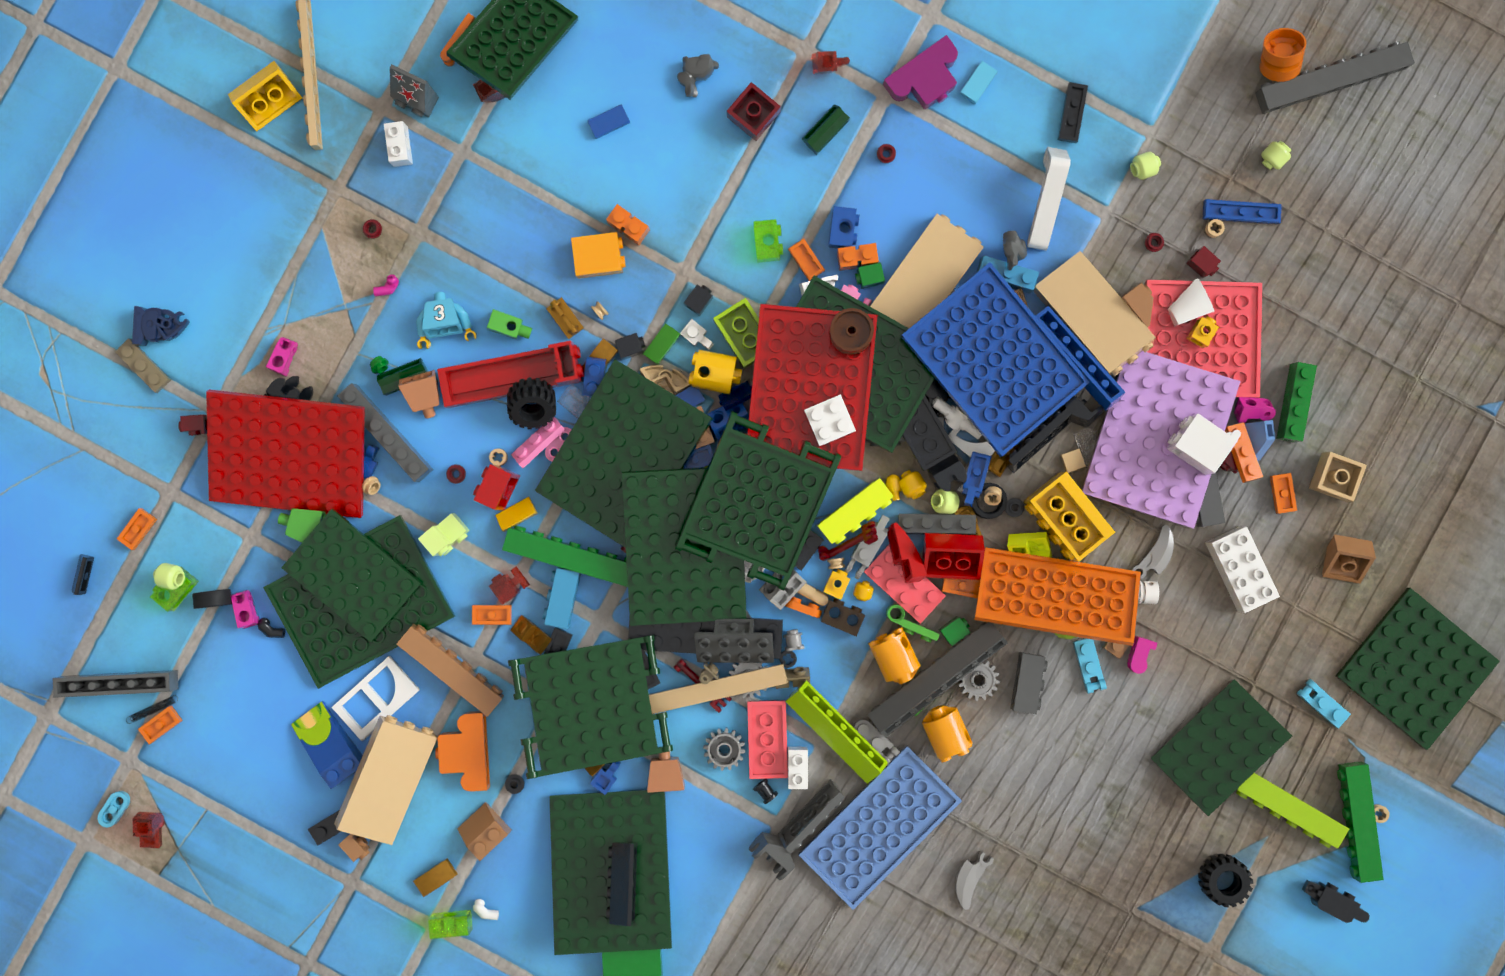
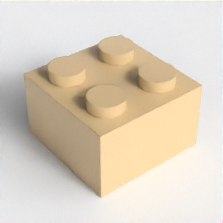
[1309,452,1367,502]

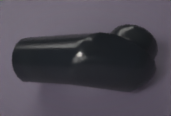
[257,618,285,638]

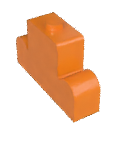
[435,711,490,791]

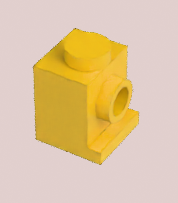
[1186,316,1219,348]
[823,569,850,600]

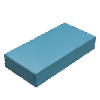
[960,61,998,104]

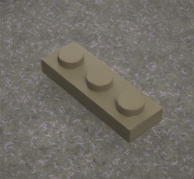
[115,338,171,393]

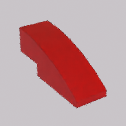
[887,523,927,583]

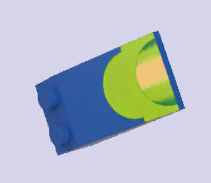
[291,701,363,789]

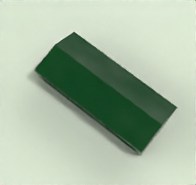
[802,104,850,155]
[377,358,428,396]

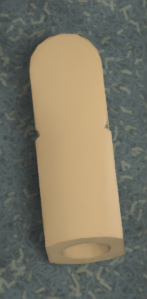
[797,583,828,606]

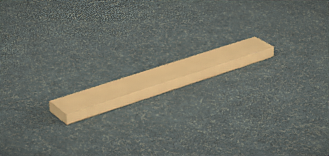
[649,664,788,714]

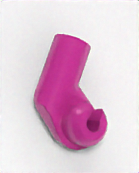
[373,274,399,297]

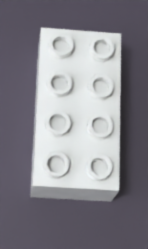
[1205,526,1280,613]

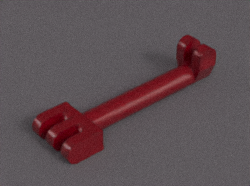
[818,521,878,561]
[674,658,732,713]

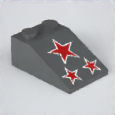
[390,64,439,117]

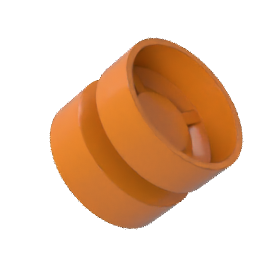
[1259,28,1306,82]

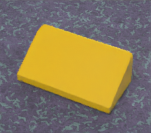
[495,497,538,532]

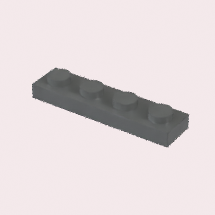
[898,514,976,535]

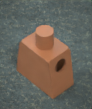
[398,370,440,418]
[647,752,685,793]

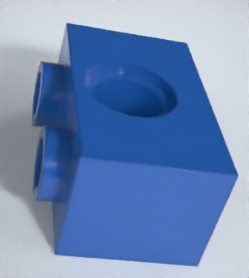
[829,206,860,249]

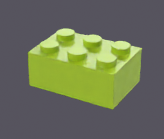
[713,298,759,369]

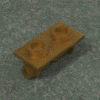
[546,297,584,339]

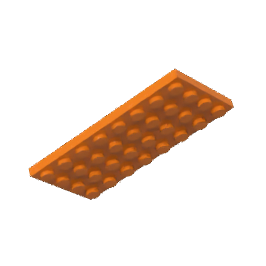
[975,547,1141,646]

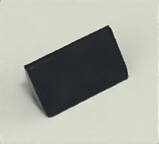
[72,554,94,595]

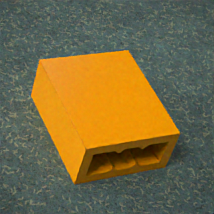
[571,232,626,279]

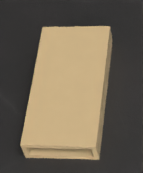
[870,214,984,328]
[1034,251,1156,376]
[334,715,437,845]

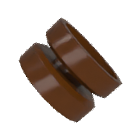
[829,308,874,355]

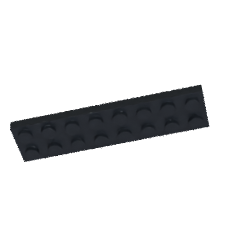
[628,615,783,659]

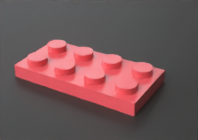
[864,544,946,624]
[747,700,788,779]

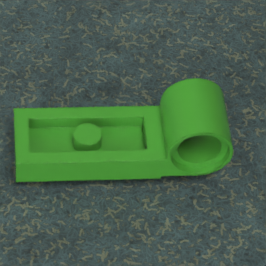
[886,604,940,643]

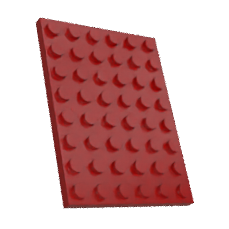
[747,304,878,471]
[206,389,365,518]

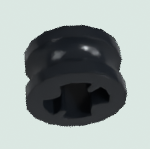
[780,650,797,668]

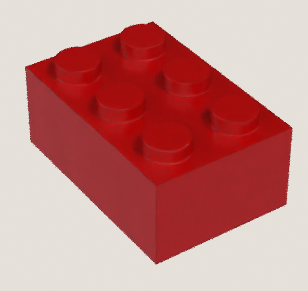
[473,464,520,510]
[922,533,985,580]

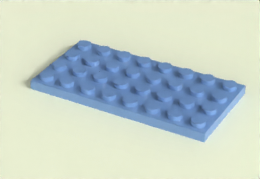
[798,745,962,910]

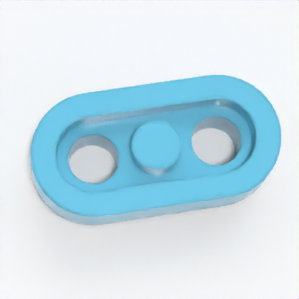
[97,791,130,828]

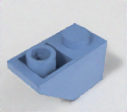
[1245,420,1276,461]

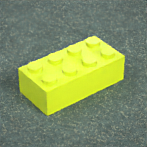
[816,478,894,544]

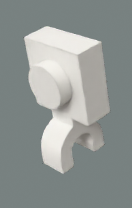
[680,319,714,350]

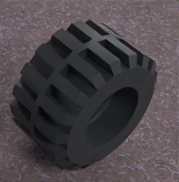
[507,377,556,429]
[1198,854,1253,907]

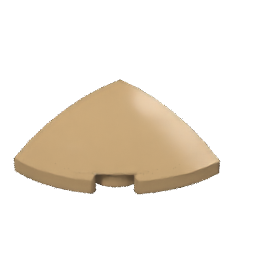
[639,365,692,395]

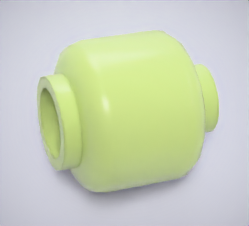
[1261,141,1291,170]
[1130,152,1161,180]
[931,489,960,515]
[153,563,185,590]

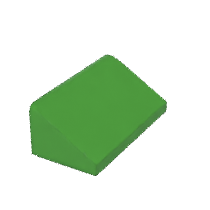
[643,323,681,365]

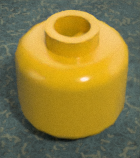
[899,470,927,500]

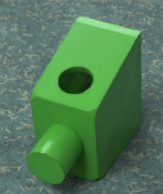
[487,309,532,339]
[278,508,326,543]

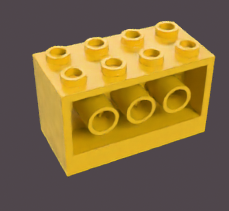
[1023,471,1115,562]

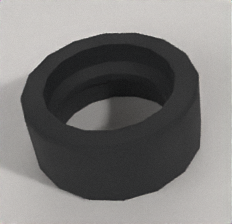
[971,483,1008,519]
[192,589,232,609]

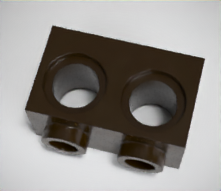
[820,598,865,637]

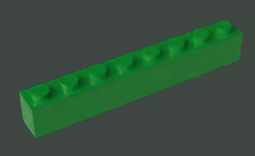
[502,525,628,587]

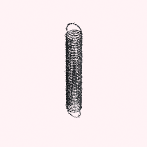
[126,695,178,724]

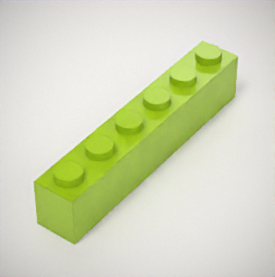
[785,680,888,784]
[1236,773,1349,849]

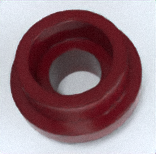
[877,144,896,163]
[363,219,382,239]
[1144,233,1164,252]
[446,464,466,484]

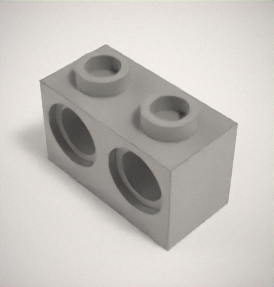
[759,569,806,610]

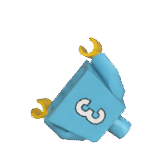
[416,292,477,349]

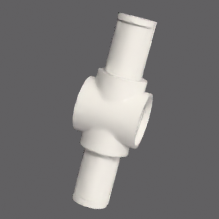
[931,396,982,439]

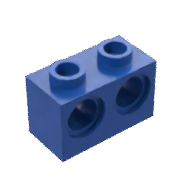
[707,398,749,441]

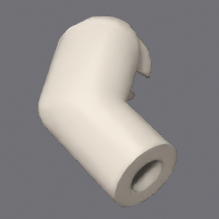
[473,899,499,920]

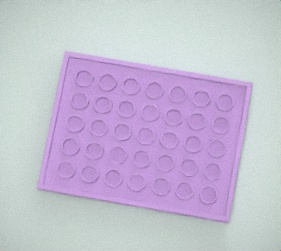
[1082,351,1240,529]

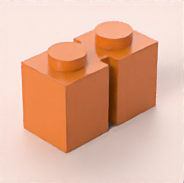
[606,204,650,245]
[837,243,879,271]

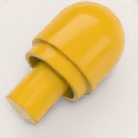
[886,474,901,501]

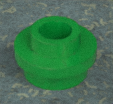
[370,356,389,374]

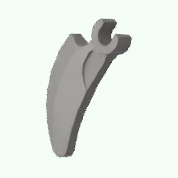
[1131,525,1174,579]
[955,851,994,910]

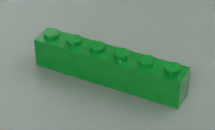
[1337,761,1384,883]

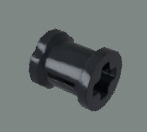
[753,779,778,804]

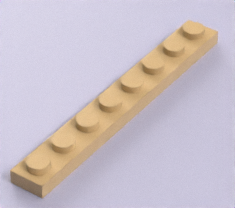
[296,0,323,150]

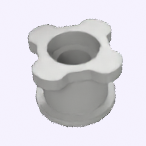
[783,629,805,651]

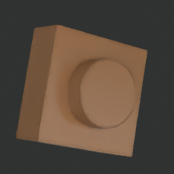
[1103,642,1129,659]

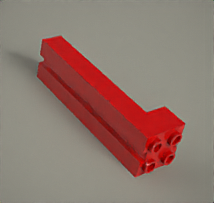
[437,340,584,408]

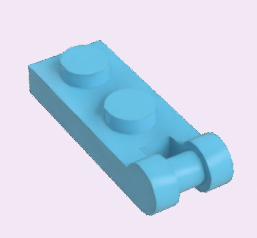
[1073,638,1107,694]
[1297,679,1351,729]

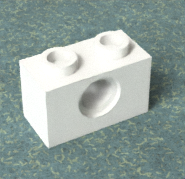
[384,121,413,167]
[788,747,808,789]

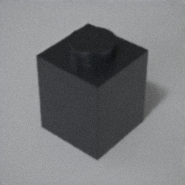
[684,284,713,316]
[615,333,646,360]

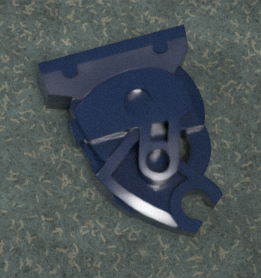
[132,306,190,346]

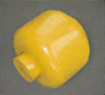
[853,580,874,601]

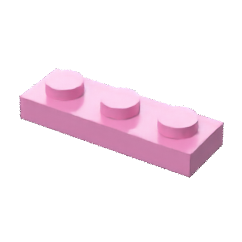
[511,417,565,468]

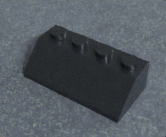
[606,842,637,926]

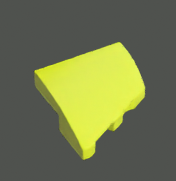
[1007,532,1052,558]

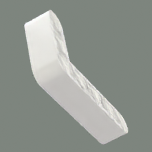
[1027,147,1071,251]

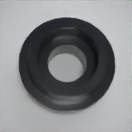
[1005,498,1024,517]
[505,774,525,794]

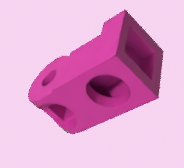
[266,337,298,377]
[1234,397,1276,423]
[231,590,260,629]
[1127,636,1158,674]

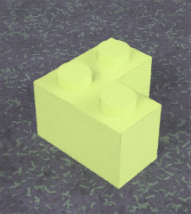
[418,513,470,557]

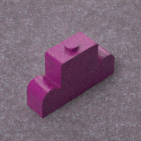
[883,35,958,109]

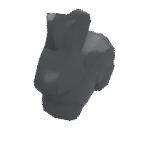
[677,54,719,98]
[1003,231,1027,271]

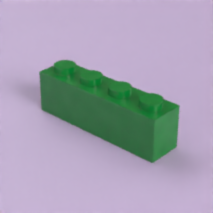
[1276,362,1317,442]

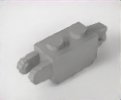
[844,515,890,579]

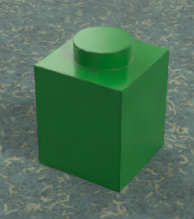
[855,262,885,289]
[938,616,970,646]

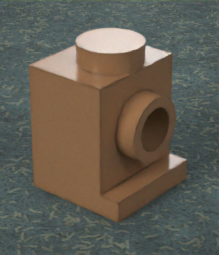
[338,834,370,862]

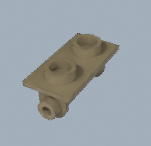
[699,662,719,684]
[774,667,810,689]

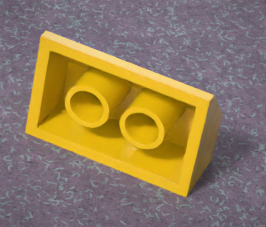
[228,61,302,131]

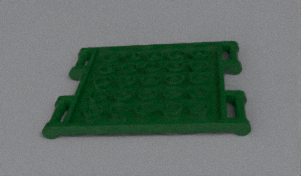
[675,411,841,591]
[508,635,673,779]

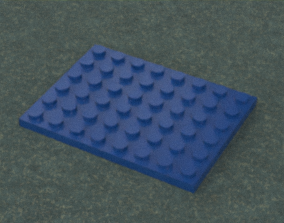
[901,262,1090,457]

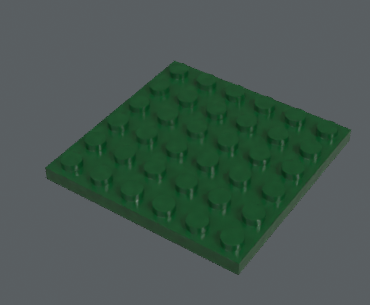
[1336,588,1500,750]

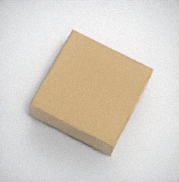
[1060,449,1086,473]

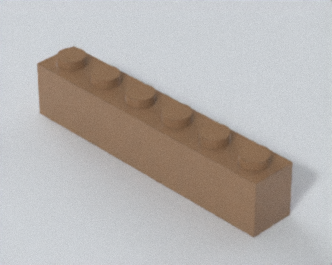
[396,624,504,717]

